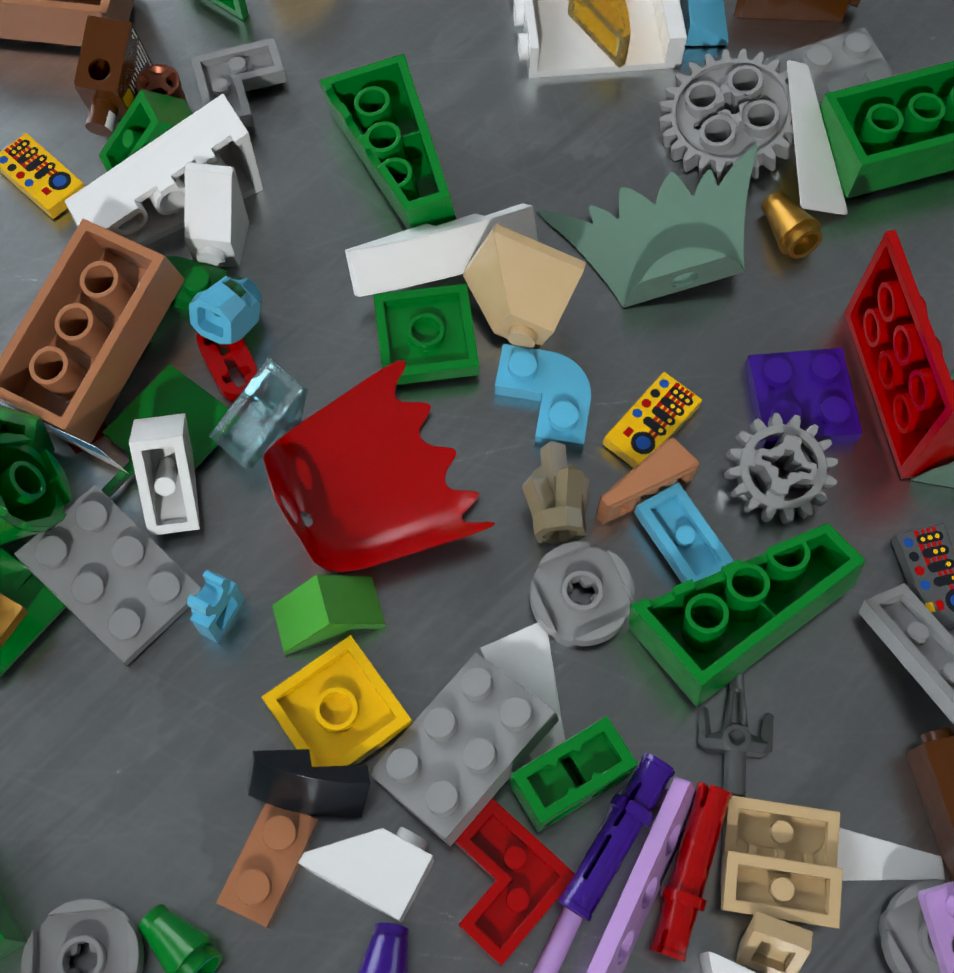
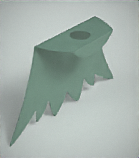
[537,145,758,308]

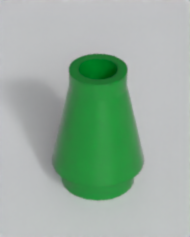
[138,904,223,973]

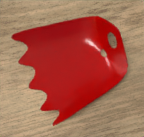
[263,360,495,572]

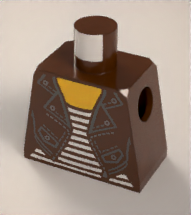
[74,15,153,137]

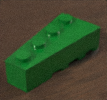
[319,53,456,229]

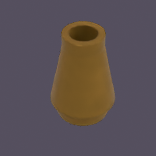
[761,191,823,259]

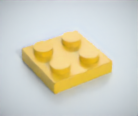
[261,635,412,767]

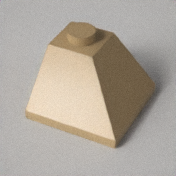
[463,223,586,349]

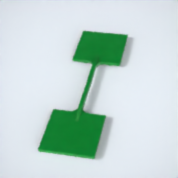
[0,364,242,677]

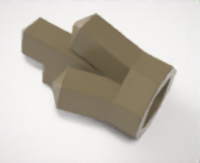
[522,440,590,545]

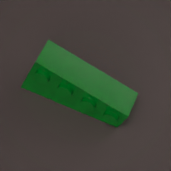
[629,523,866,707]

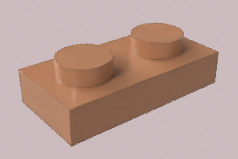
[216,803,320,929]

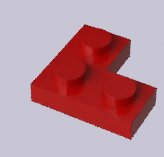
[455,798,575,966]

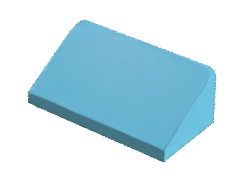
[681,0,729,46]

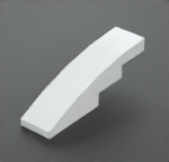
[345,203,538,297]

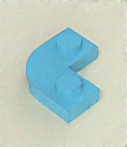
[495,344,591,452]

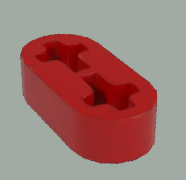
[196,332,262,405]

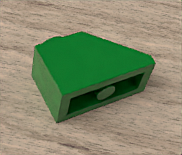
[98,89,193,172]

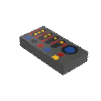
[891,523,954,630]

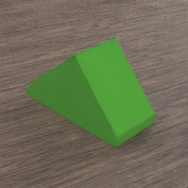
[272,574,386,656]

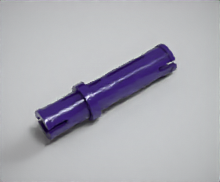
[557,753,675,922]

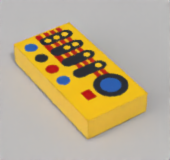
[0,133,85,219]
[602,372,702,468]

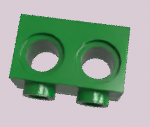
[509,716,638,833]

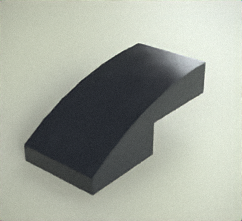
[247,749,371,818]

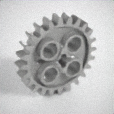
[659,48,795,184]

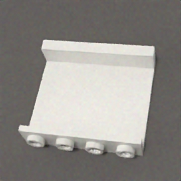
[513,0,687,78]

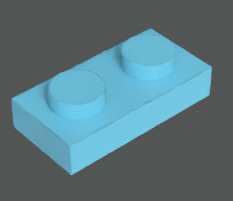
[634,482,734,583]

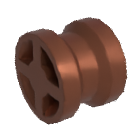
[136,64,187,102]

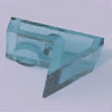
[209,358,308,469]

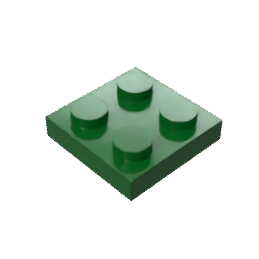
[373,283,480,385]

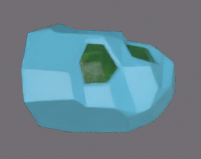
[189,276,262,344]

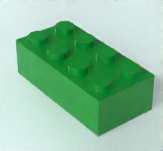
[820,61,954,199]

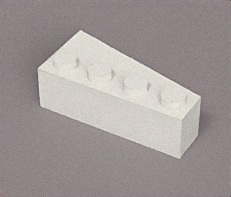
[64,94,263,246]

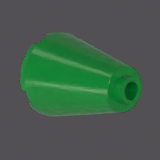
[0,433,71,545]

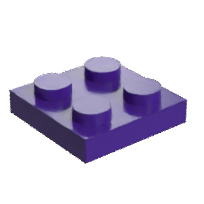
[745,348,863,449]

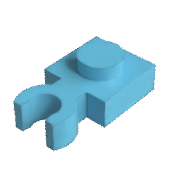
[187,570,245,643]

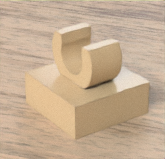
[736,911,813,973]

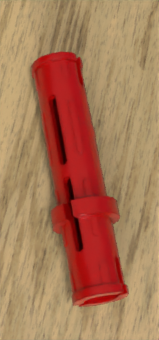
[649,782,733,962]

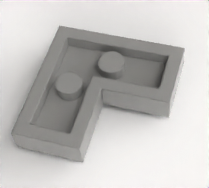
[190,37,287,128]

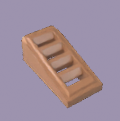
[596,437,700,525]

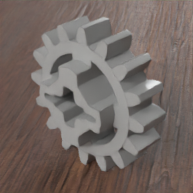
[724,413,838,524]

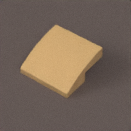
[721,795,843,929]

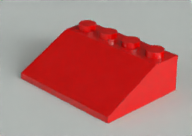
[844,230,954,479]

